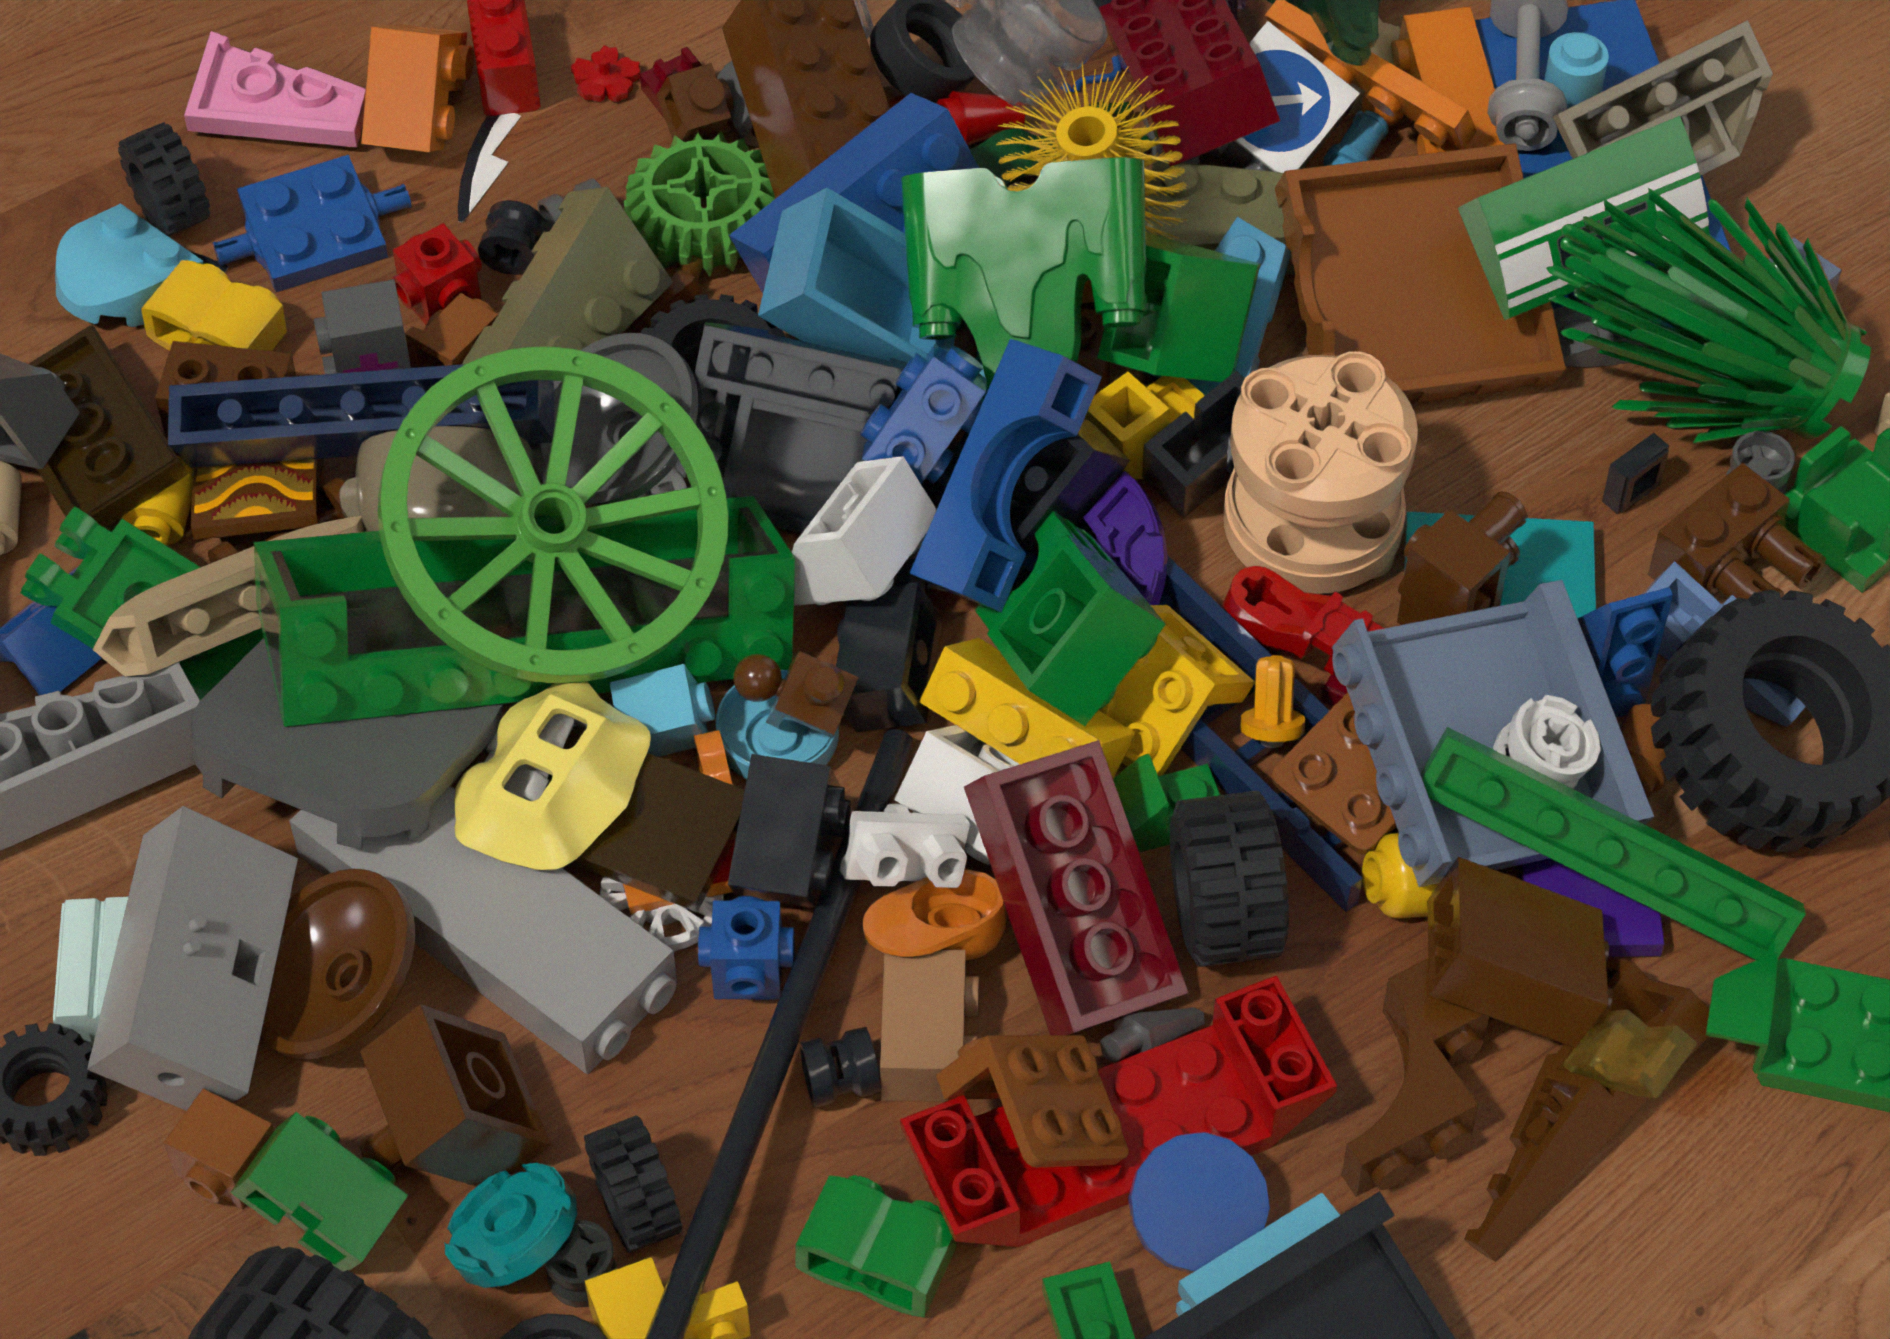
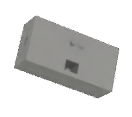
[87,806,298,1111]

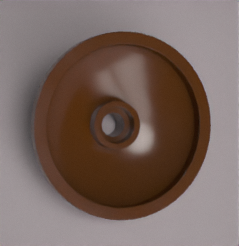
[260,869,415,1060]

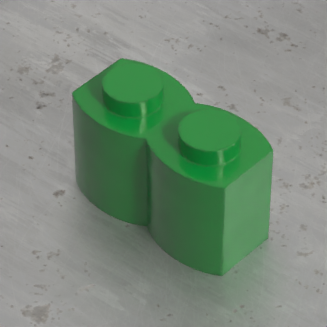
[795,1175,957,1317]

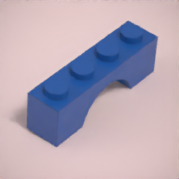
[910,338,1102,612]

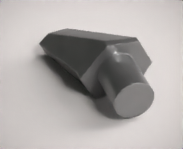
[1100,1007,1205,1062]

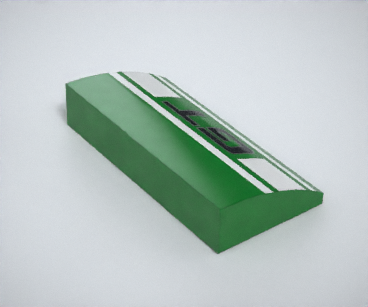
[1458,116,1710,320]

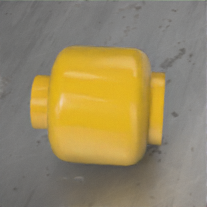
[1362,833,1439,918]

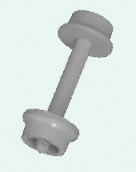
[1487,0,1568,151]

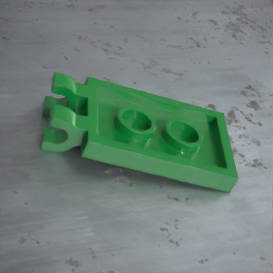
[20,506,264,700]

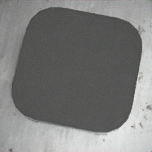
[191,618,503,850]

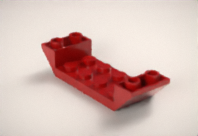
[900,975,1337,1247]

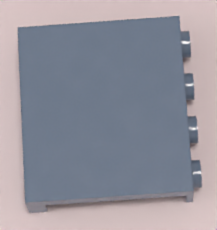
[1332,580,1654,887]

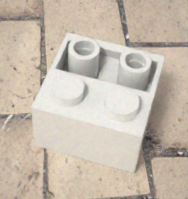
[792,456,937,606]

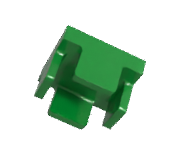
[1784,426,1890,593]

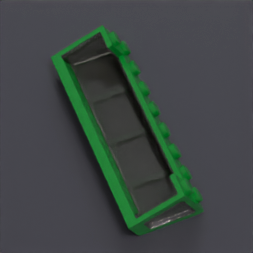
[254,496,795,727]

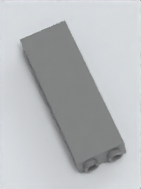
[289,786,677,1075]

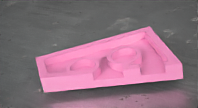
[184,31,366,147]

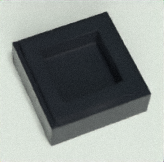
[1602,433,1669,514]

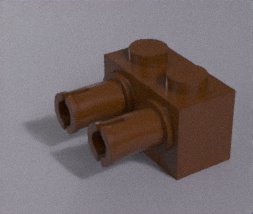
[1648,463,1826,599]
[1397,491,1528,625]

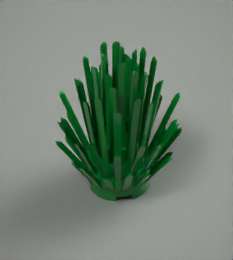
[1546,188,1871,444]

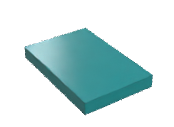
[1404,512,1596,618]

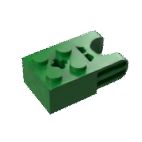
[975,510,1166,726]

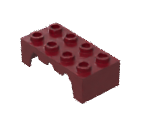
[1098,0,1280,167]

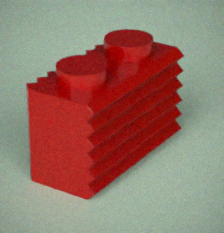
[467,0,541,116]

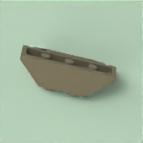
[1552,20,1773,176]

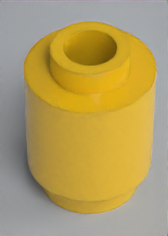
[122,456,193,545]

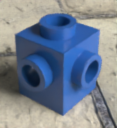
[698,896,795,1000]

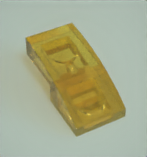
[1563,1010,1697,1098]

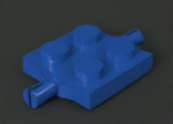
[212,154,412,293]

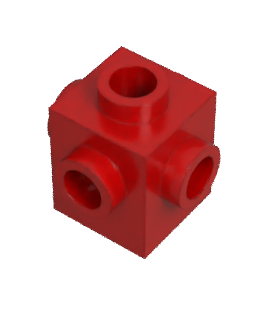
[392,223,482,325]

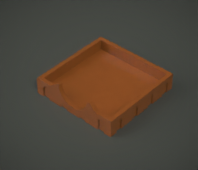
[1275,143,1566,403]

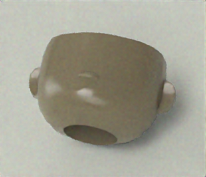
[339,426,544,532]

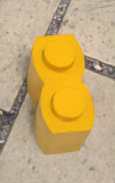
[141,260,287,351]

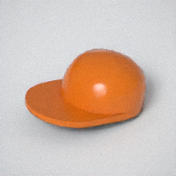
[863,869,1007,961]

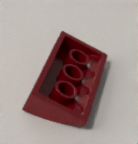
[964,740,1188,1035]

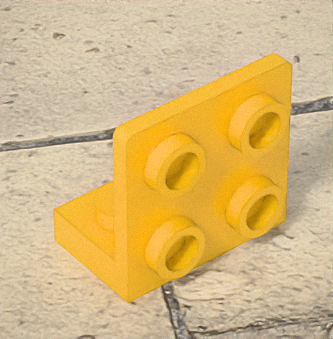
[1099,605,1255,776]

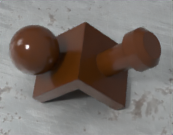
[733,651,858,738]

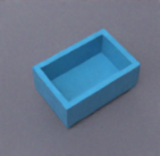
[758,187,957,363]

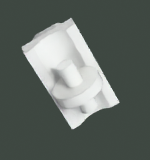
[840,804,970,888]

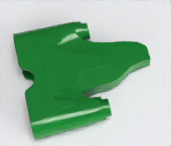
[901,157,1146,389]

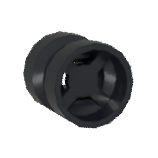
[799,1027,881,1108]

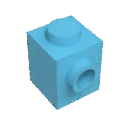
[610,664,715,757]

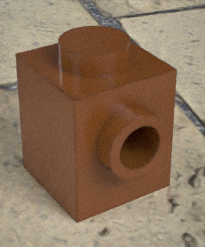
[163,1088,274,1210]

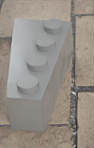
[0,662,200,851]

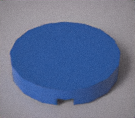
[1128,1132,1270,1274]

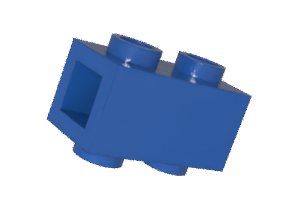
[860,344,987,484]

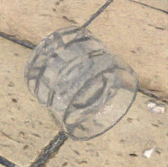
[952,0,1108,110]

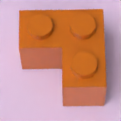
[361,24,474,152]

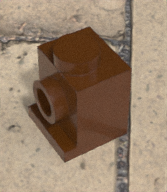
[657,63,734,142]

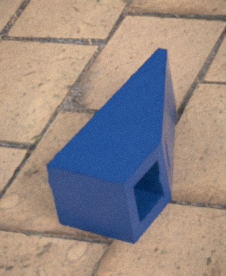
[1577,587,1673,717]

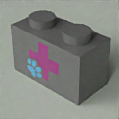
[314,279,411,374]

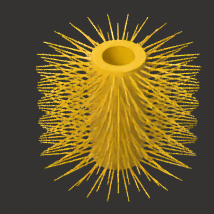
[996,62,1189,240]

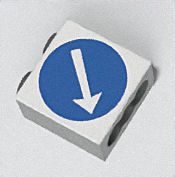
[1208,21,1360,173]

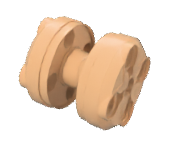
[1223,352,1418,594]

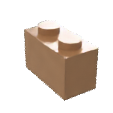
[880,950,979,1102]

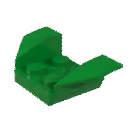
[1705,952,1890,1112]

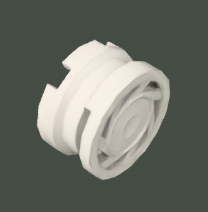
[1493,695,1601,789]

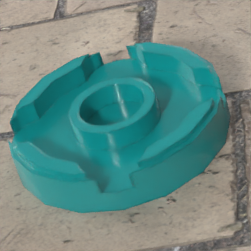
[444,1162,578,1288]

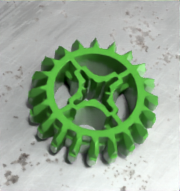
[624,131,775,277]

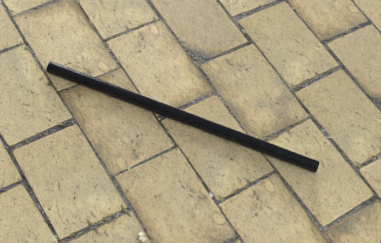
[645,729,915,1339]

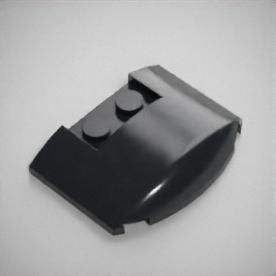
[675,322,927,533]

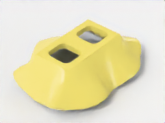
[454,682,651,870]

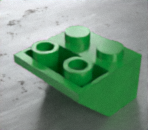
[1097,232,1261,382]

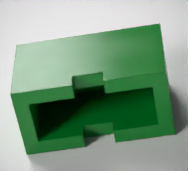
[230,1112,408,1272]

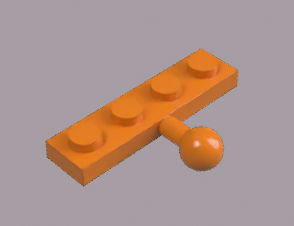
[1265,0,1477,150]

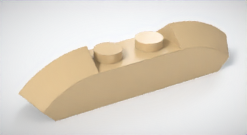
[93,516,364,677]

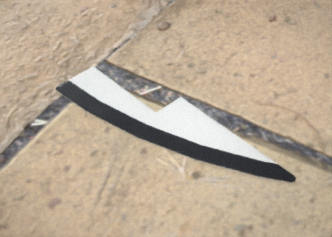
[458,113,521,222]

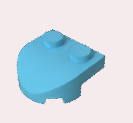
[55,203,203,327]

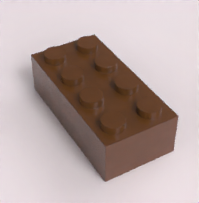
[722,0,890,199]

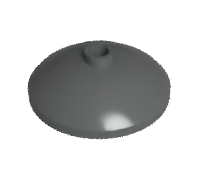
[530,333,698,508]

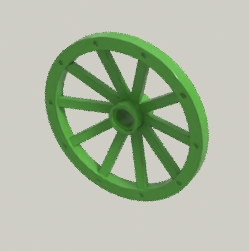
[377,347,728,684]

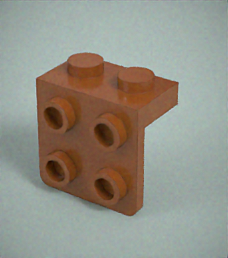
[1272,693,1397,854]
[936,1035,1129,1168]

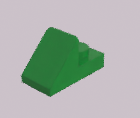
[1113,754,1220,853]

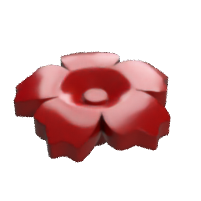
[571,45,641,102]

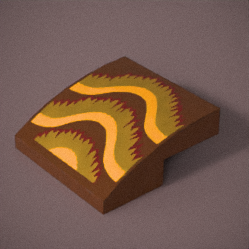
[191,458,325,540]

